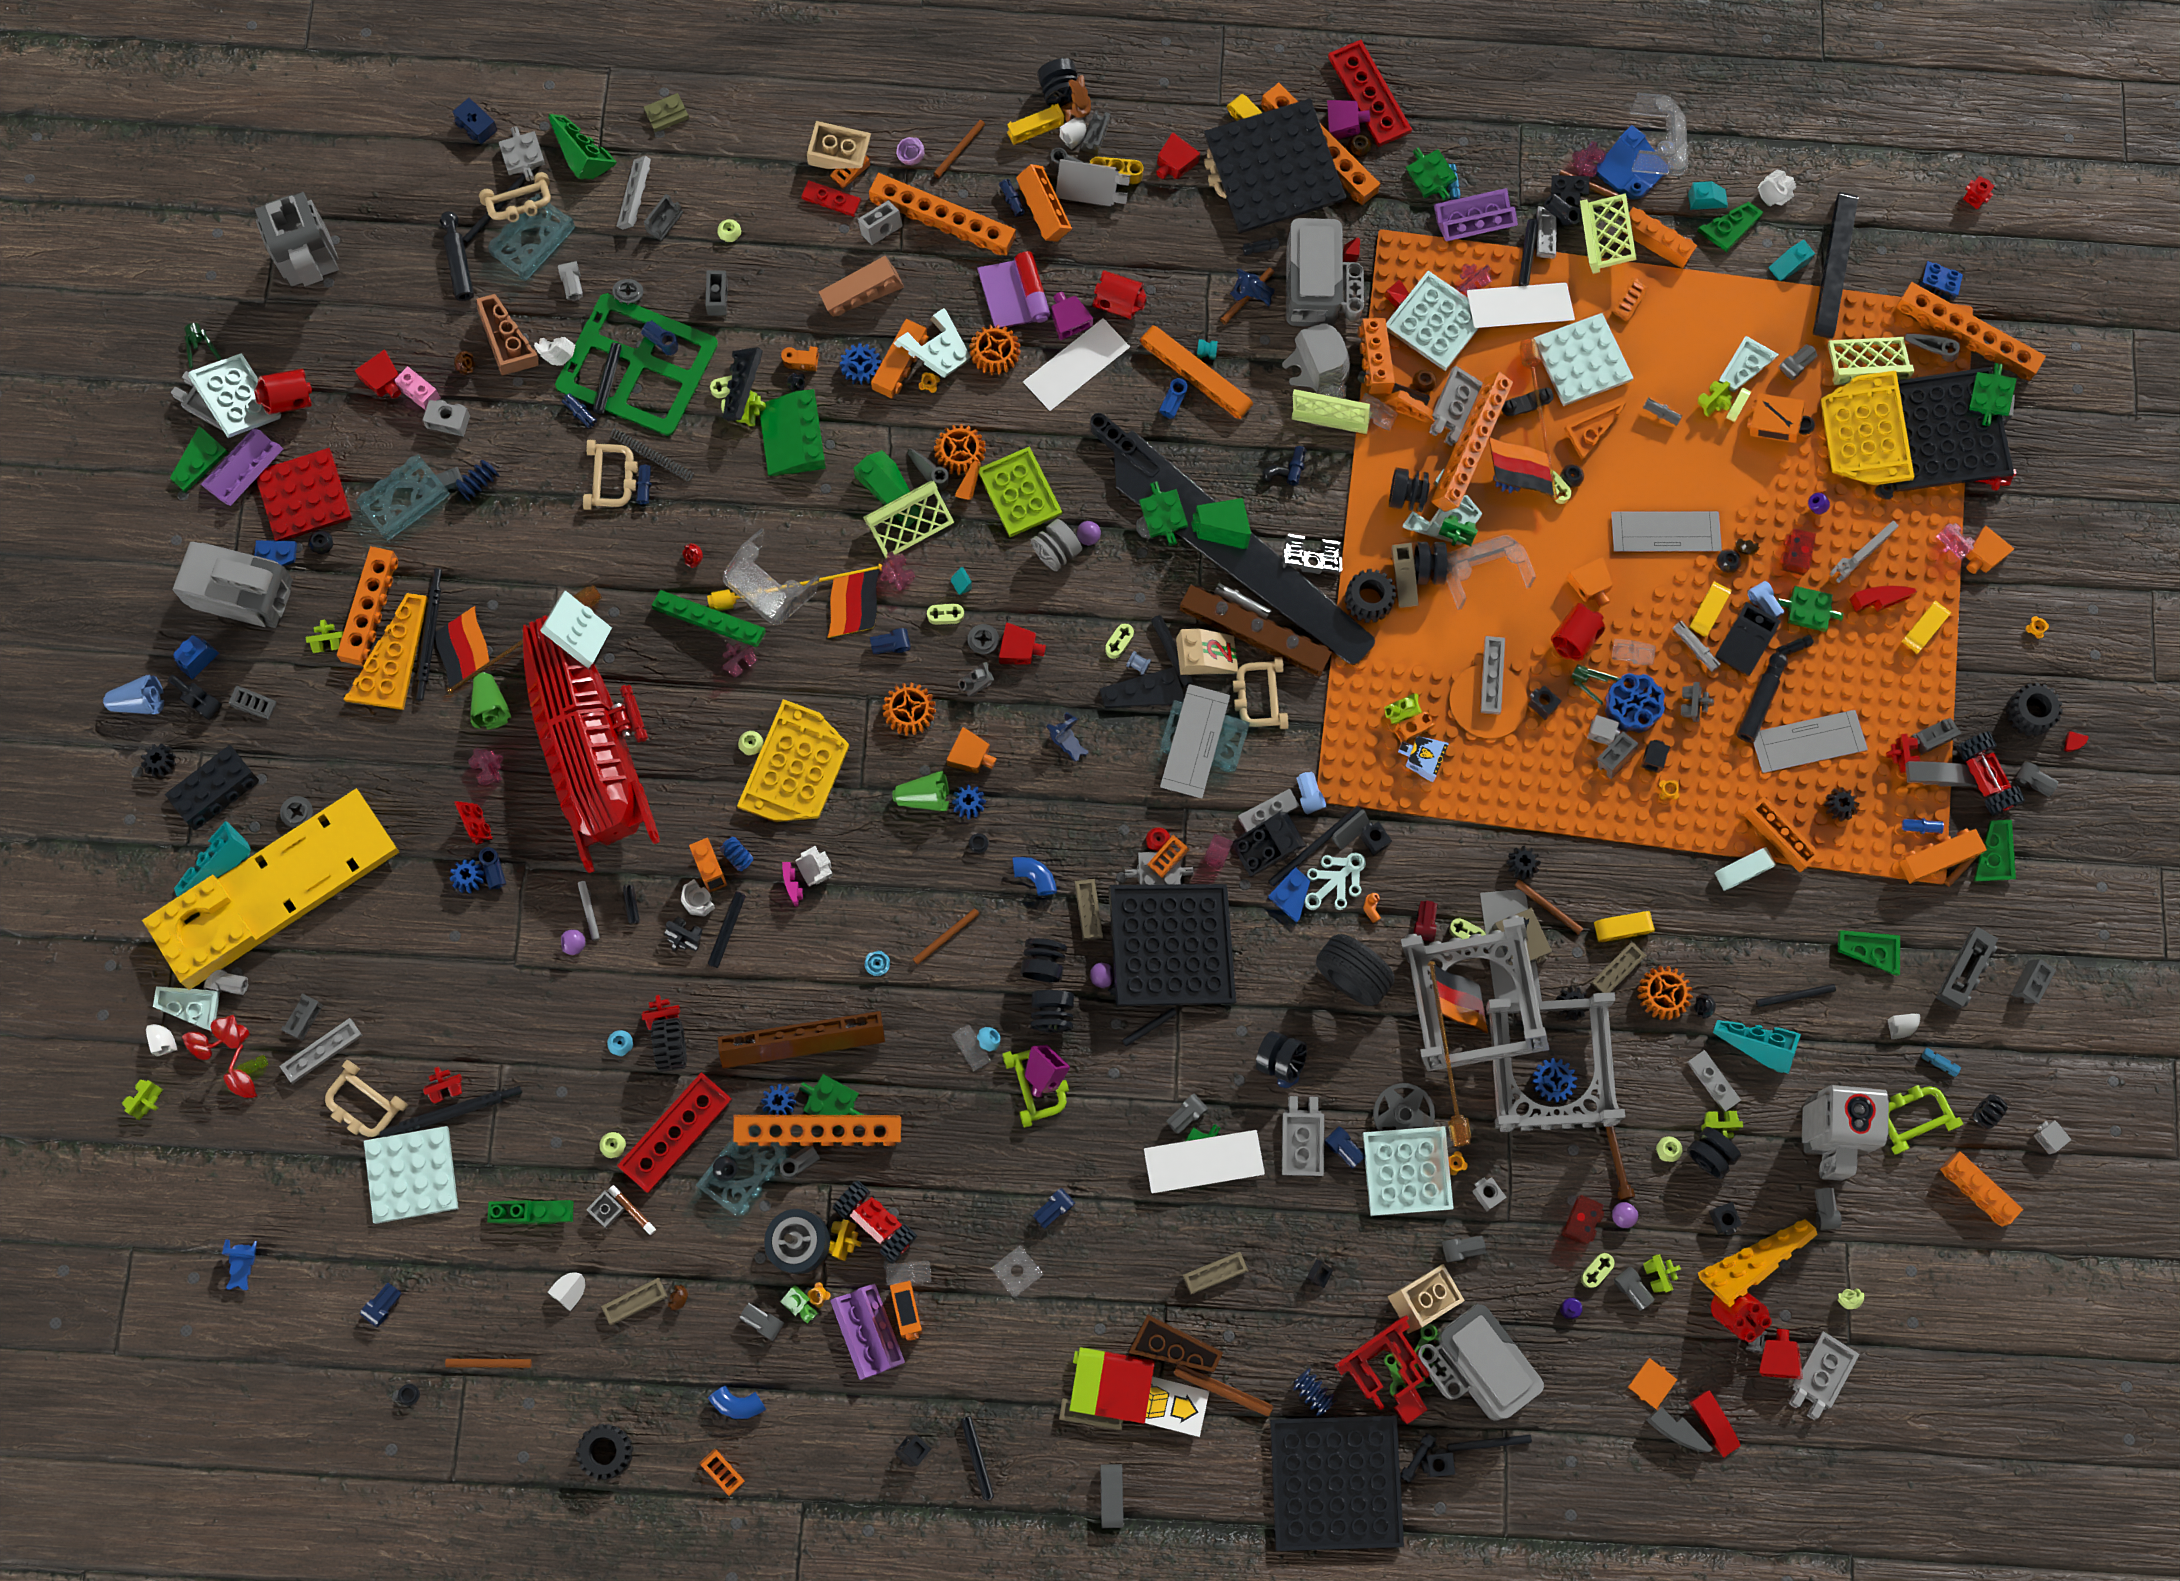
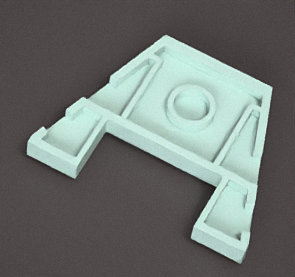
[894,308,971,378]
[1402,469,1483,545]

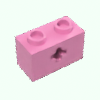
[395,366,441,410]

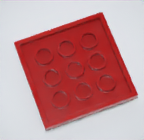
[256,448,353,541]

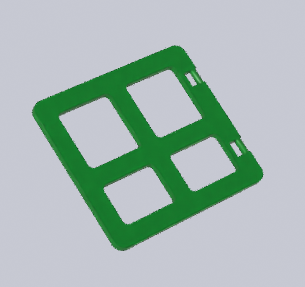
[555,293,718,436]

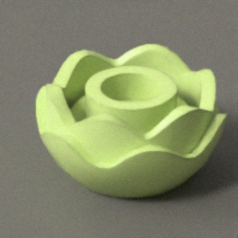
[717,219,741,242]
[738,731,763,755]
[599,1132,626,1158]
[1656,1136,1682,1162]
[1838,1289,1864,1309]

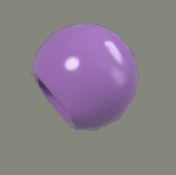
[1076,521,1101,545]
[561,929,585,955]
[1090,963,1113,988]
[1612,1202,1638,1228]

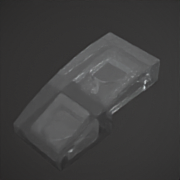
[1360,393,1398,431]
[1612,639,1656,665]
[951,1024,991,1071]
[886,1261,931,1286]

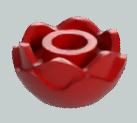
[682,543,703,568]
[1146,827,1170,852]

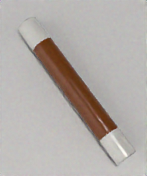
[608,1185,656,1235]

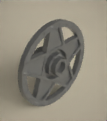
[1373,1083,1435,1131]

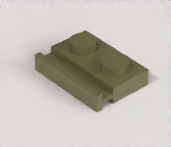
[644,93,689,132]

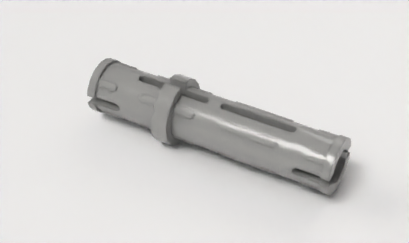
[1214,582,1271,620]
[1672,621,1721,672]

